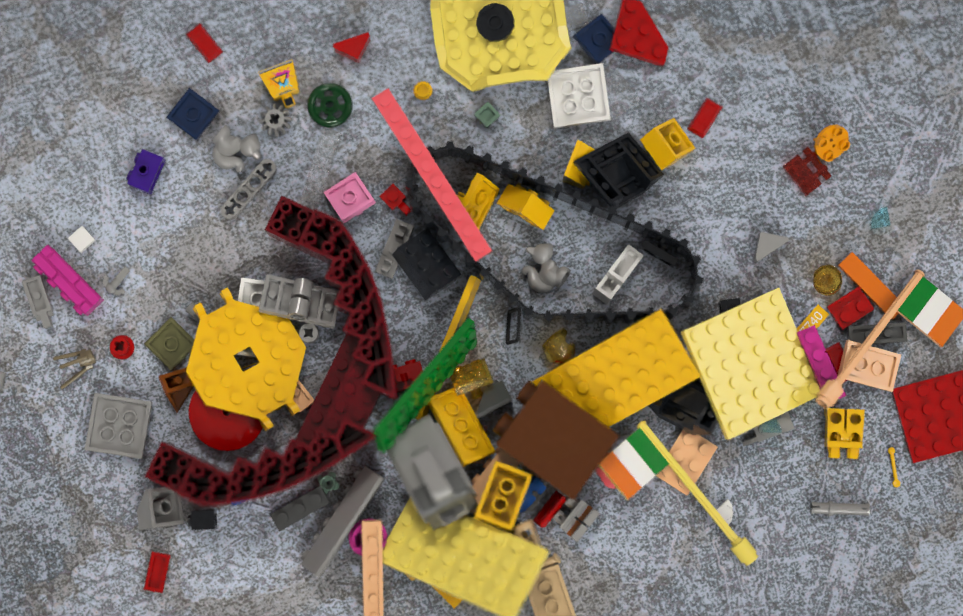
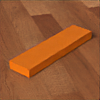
[838,252,899,320]

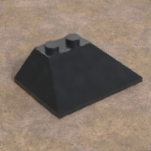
[573,132,664,208]
[648,377,718,435]

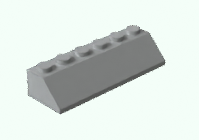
[300,466,385,578]

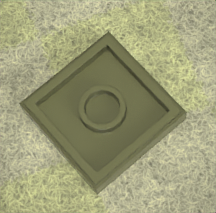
[144,317,194,371]

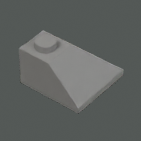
[137,487,184,530]

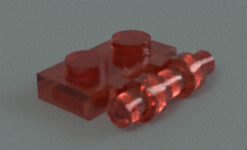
[783,147,832,196]

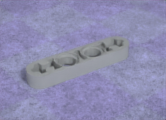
[221,159,277,220]

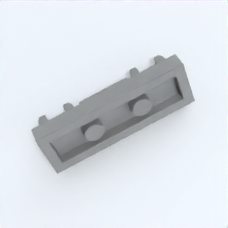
[375,219,414,279]

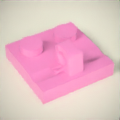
[323,172,376,223]

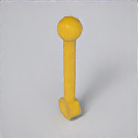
[888,447,901,487]

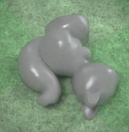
[212,125,261,172]
[521,243,571,294]

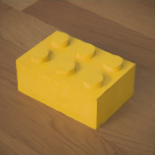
[474,461,532,532]

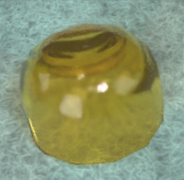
[813,264,842,296]

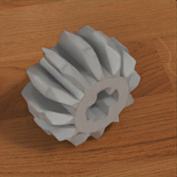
[259,104,292,137]

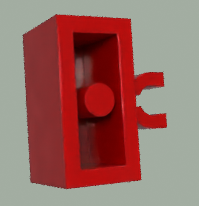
[393,359,423,393]

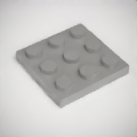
[85,393,153,459]

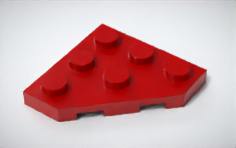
[609,0,669,67]

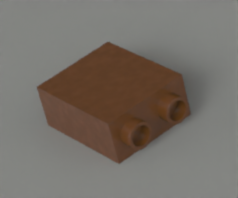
[492,379,619,500]

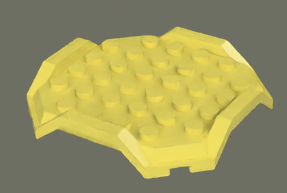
[430,0,572,92]

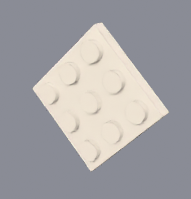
[548,63,611,129]

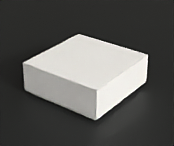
[68,226,96,253]

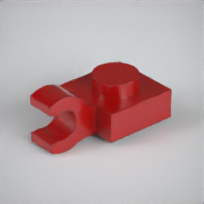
[379,184,412,216]

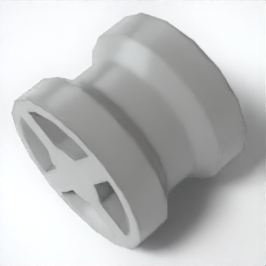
[299,323,319,344]

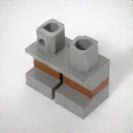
[553,498,600,542]

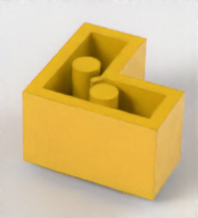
[497,184,555,230]

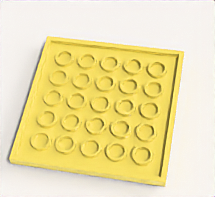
[681,288,820,440]

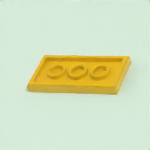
[428,385,496,467]

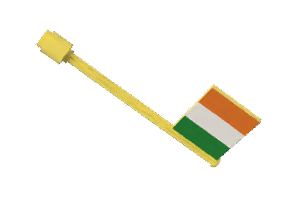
[598,421,758,566]

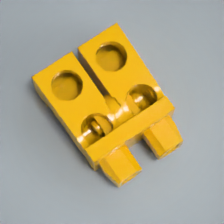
[824,408,865,459]

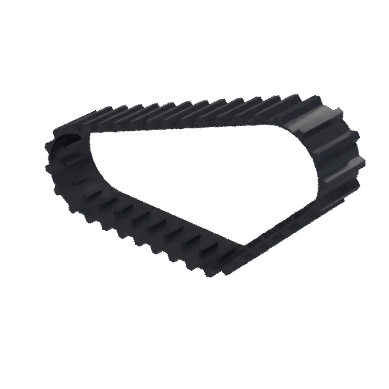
[405,141,703,326]

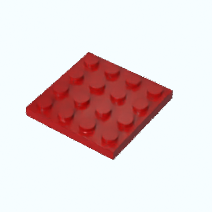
[892,370,963,463]

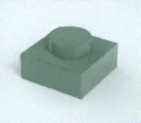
[474,101,501,129]

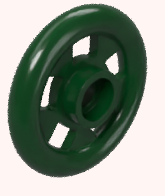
[307,83,353,128]

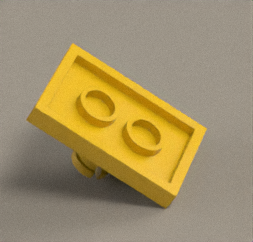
[456,173,500,230]

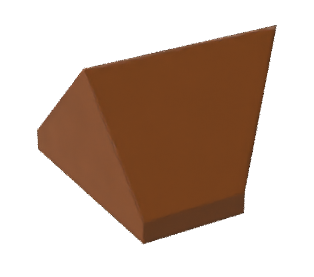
[158,367,194,413]

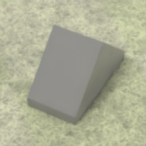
[753,232,789,263]

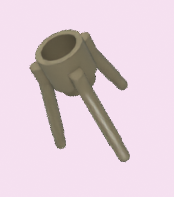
[53,349,96,389]

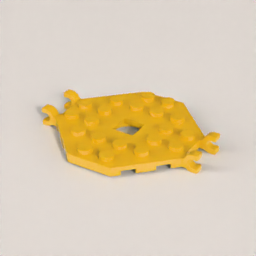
[186,287,306,432]

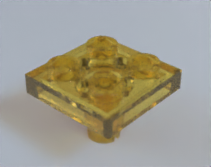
[450,358,494,399]

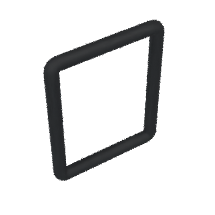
[506,307,522,345]

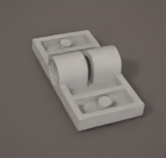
[258,274,340,329]

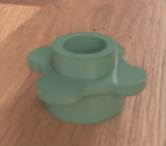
[318,472,340,494]

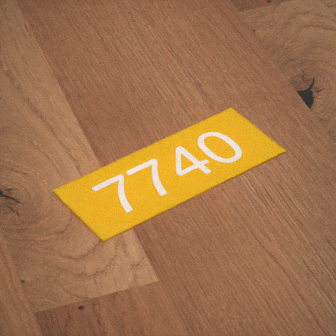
[796,305,829,332]

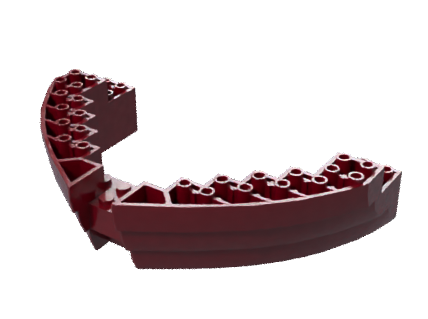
[145,195,397,506]

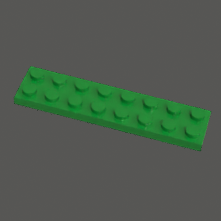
[373,318,477,453]

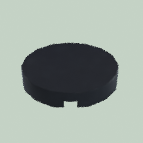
[476,3,515,42]

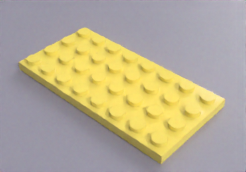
[382,497,549,616]

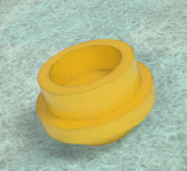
[413,81,432,100]

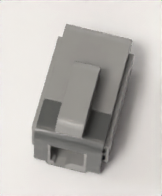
[387,414,478,530]

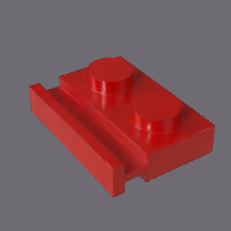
[826,286,874,330]

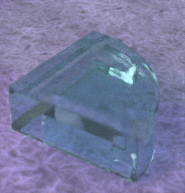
[870,207,891,230]
[761,418,782,433]

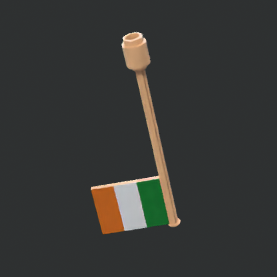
[816,270,963,409]

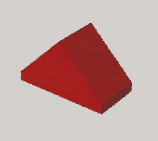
[333,32,371,63]

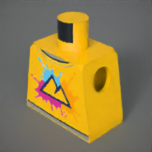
[258,59,300,108]

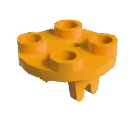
[813,124,850,162]

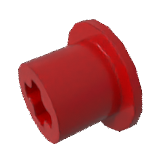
[110,335,135,360]

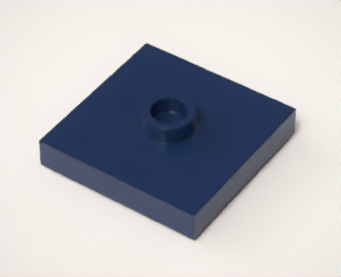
[573,13,614,64]
[166,88,220,141]

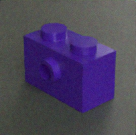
[126,149,166,195]

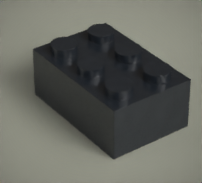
[392,228,462,301]

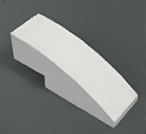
[592,244,644,305]

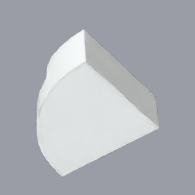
[716,499,733,525]

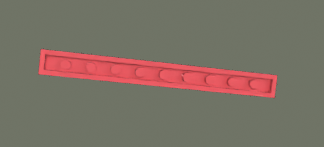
[372,88,492,262]

